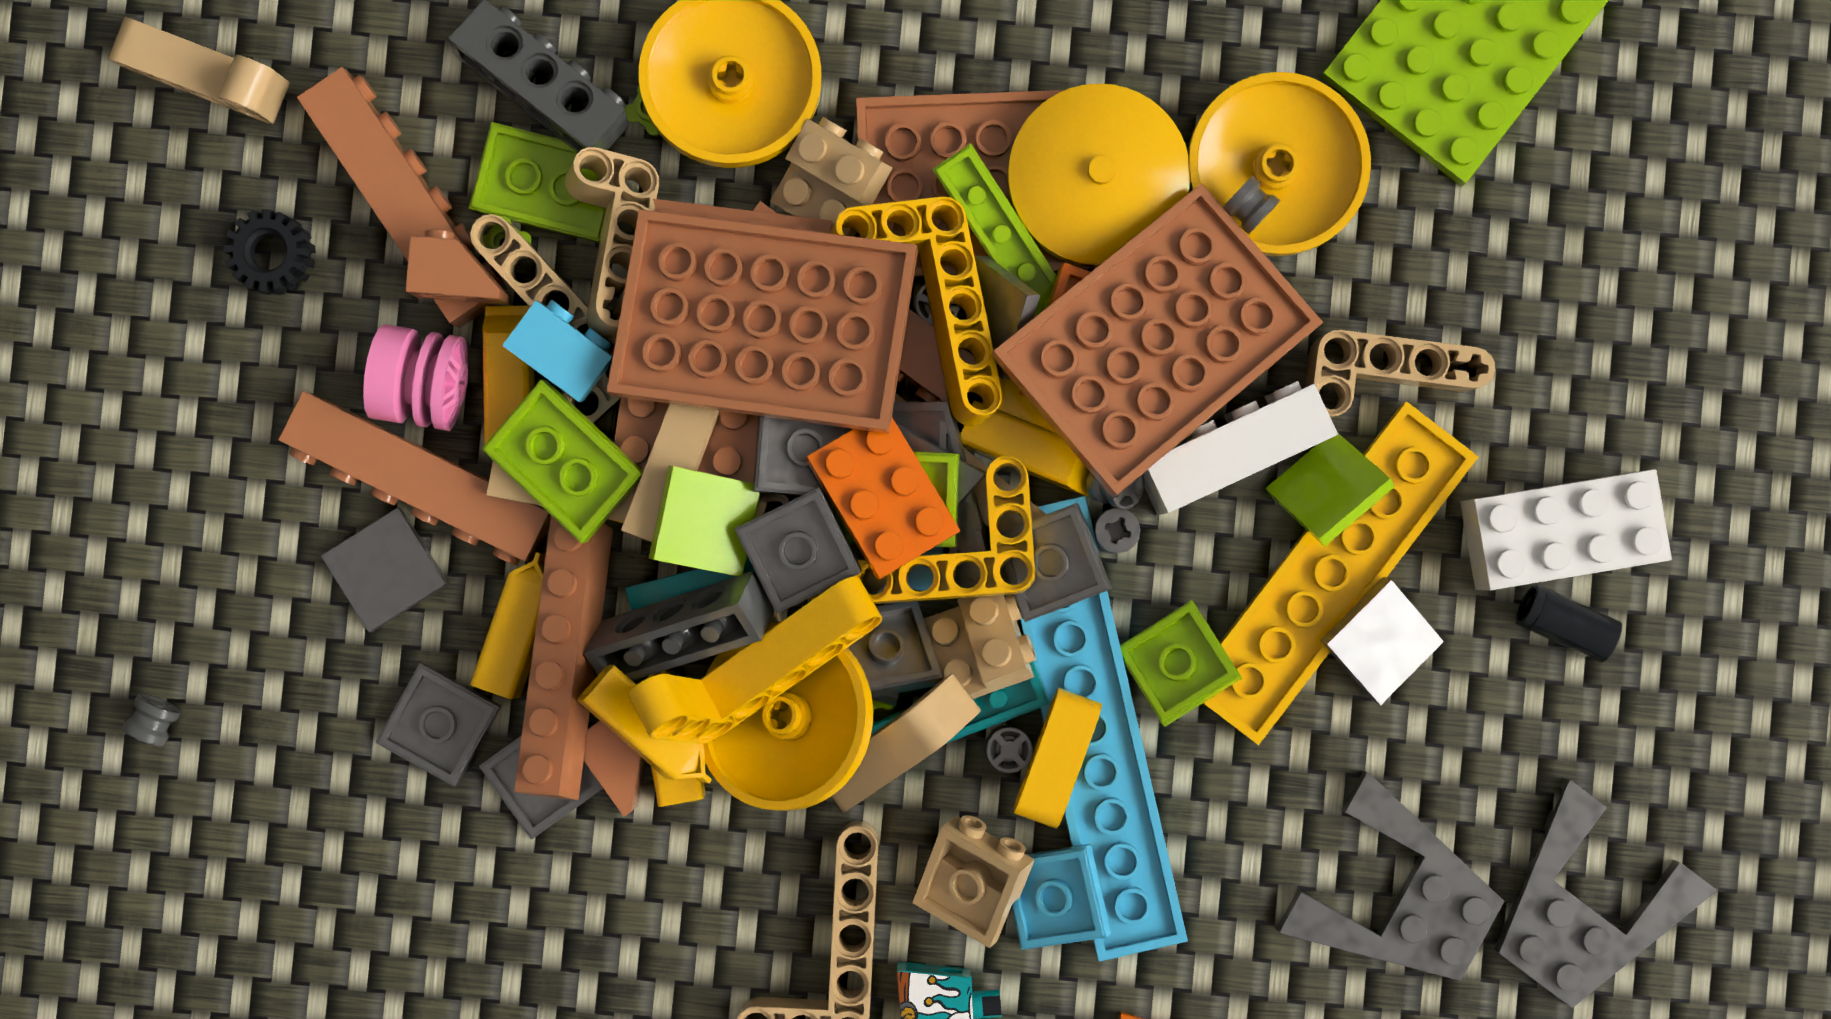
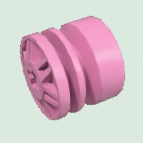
[363,324,468,431]

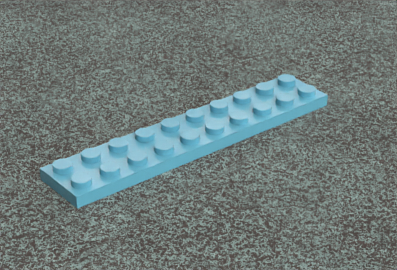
[1020,496,1188,962]

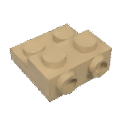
[770,117,893,237]
[924,594,1036,699]
[912,815,1035,948]

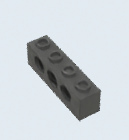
[448,0,629,153]
[583,571,775,680]

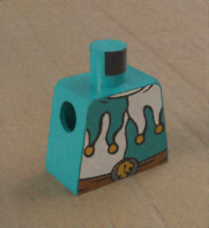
[897,962,1002,1019]

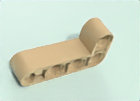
[108,17,290,125]
[565,147,659,340]
[1305,330,1495,418]
[831,673,981,813]

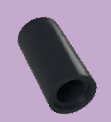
[1516,584,1622,662]

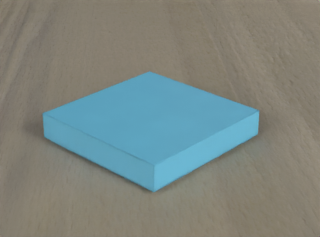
[1012,844,1111,950]

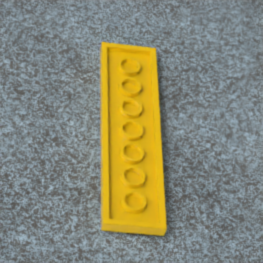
[1203,401,1479,745]

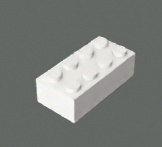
[1143,381,1338,515]
[1460,469,1672,590]

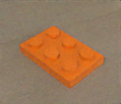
[805,417,961,580]

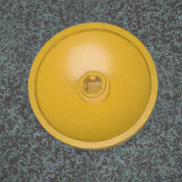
[639,0,821,168]
[1188,72,1371,256]
[1007,83,1190,268]
[702,621,873,811]

